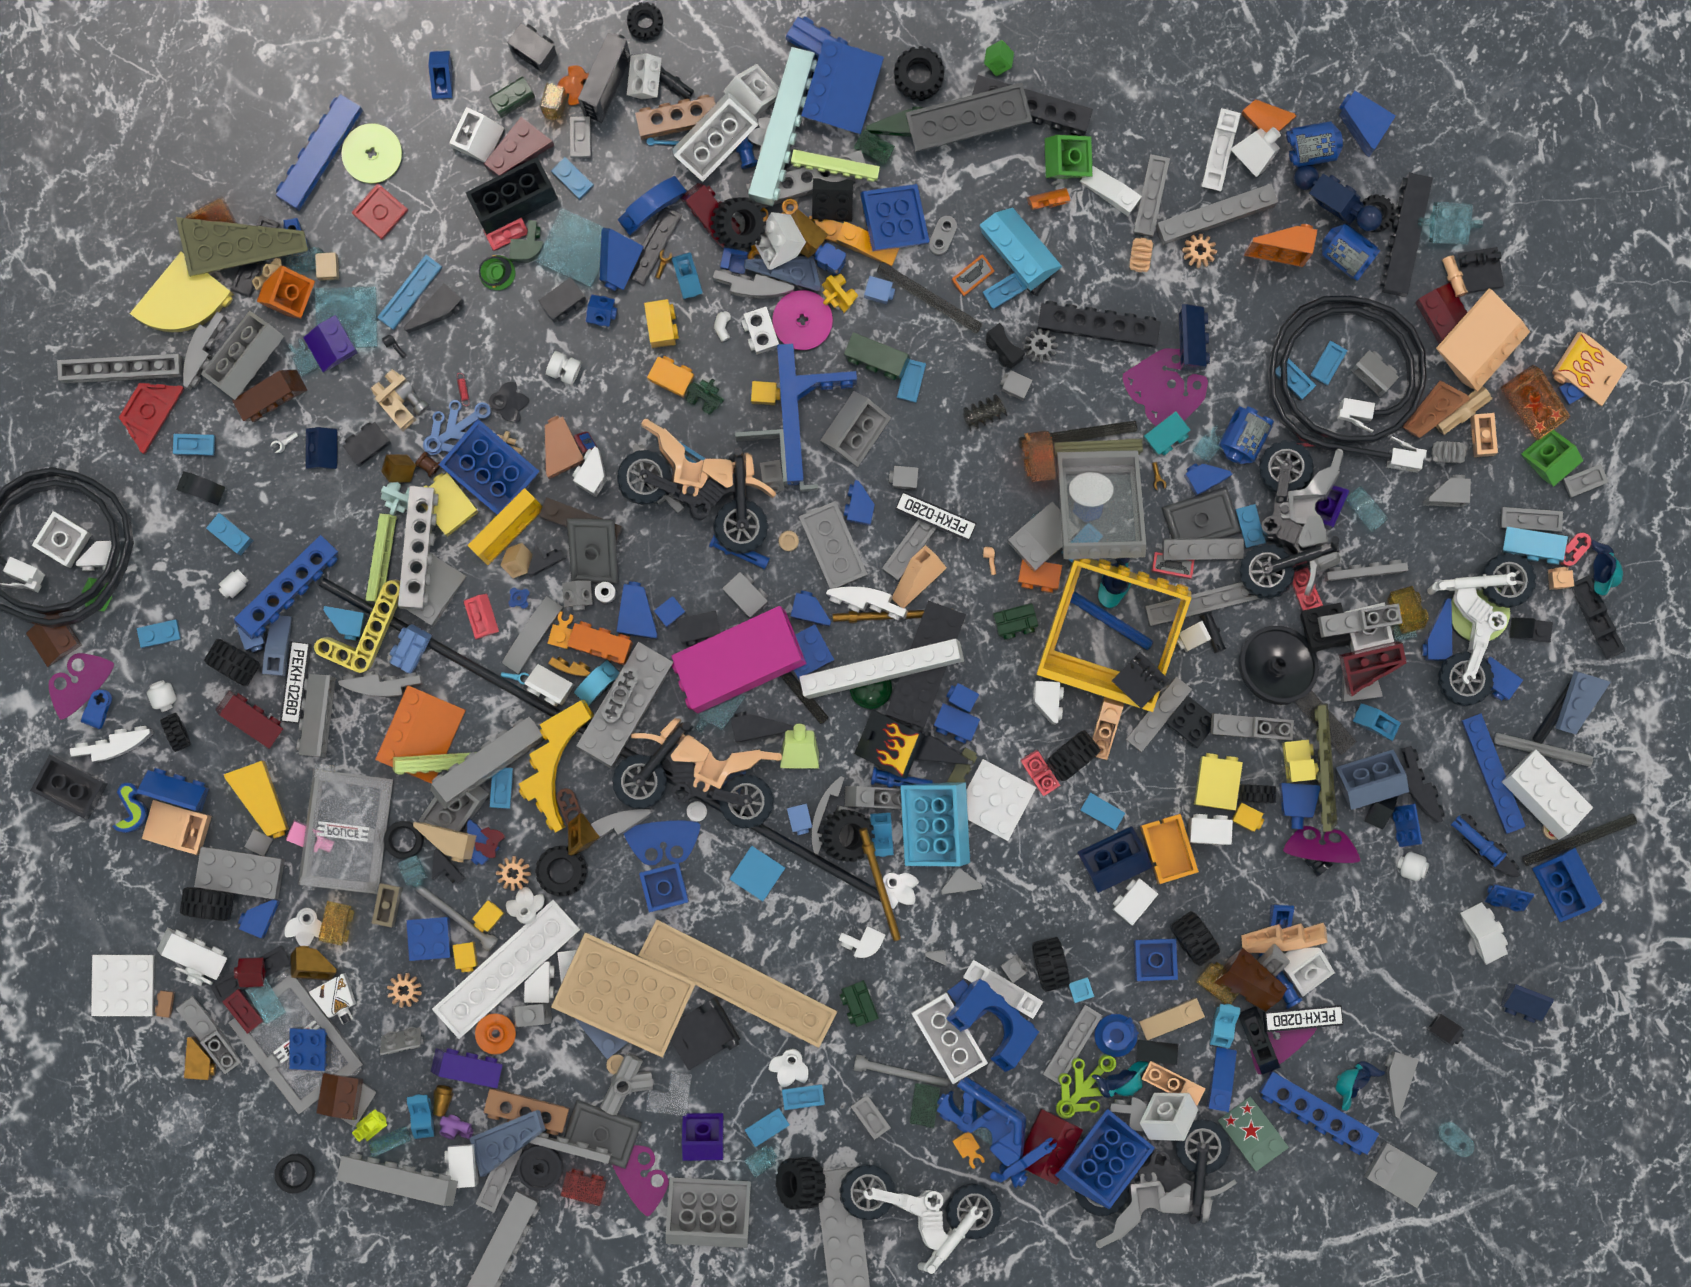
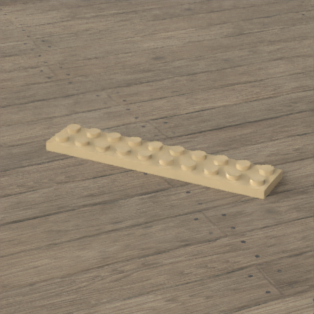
[638,919,837,1048]

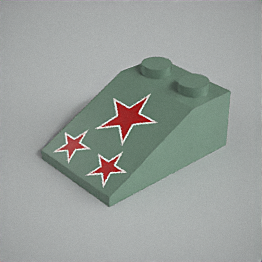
[1218,1096,1289,1171]

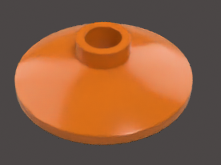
[475,1013,516,1054]

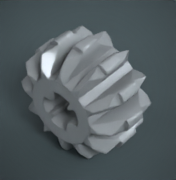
[1023,329,1058,363]
[1432,441,1466,463]

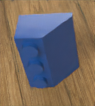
[137,768,209,812]
[1532,848,1603,922]

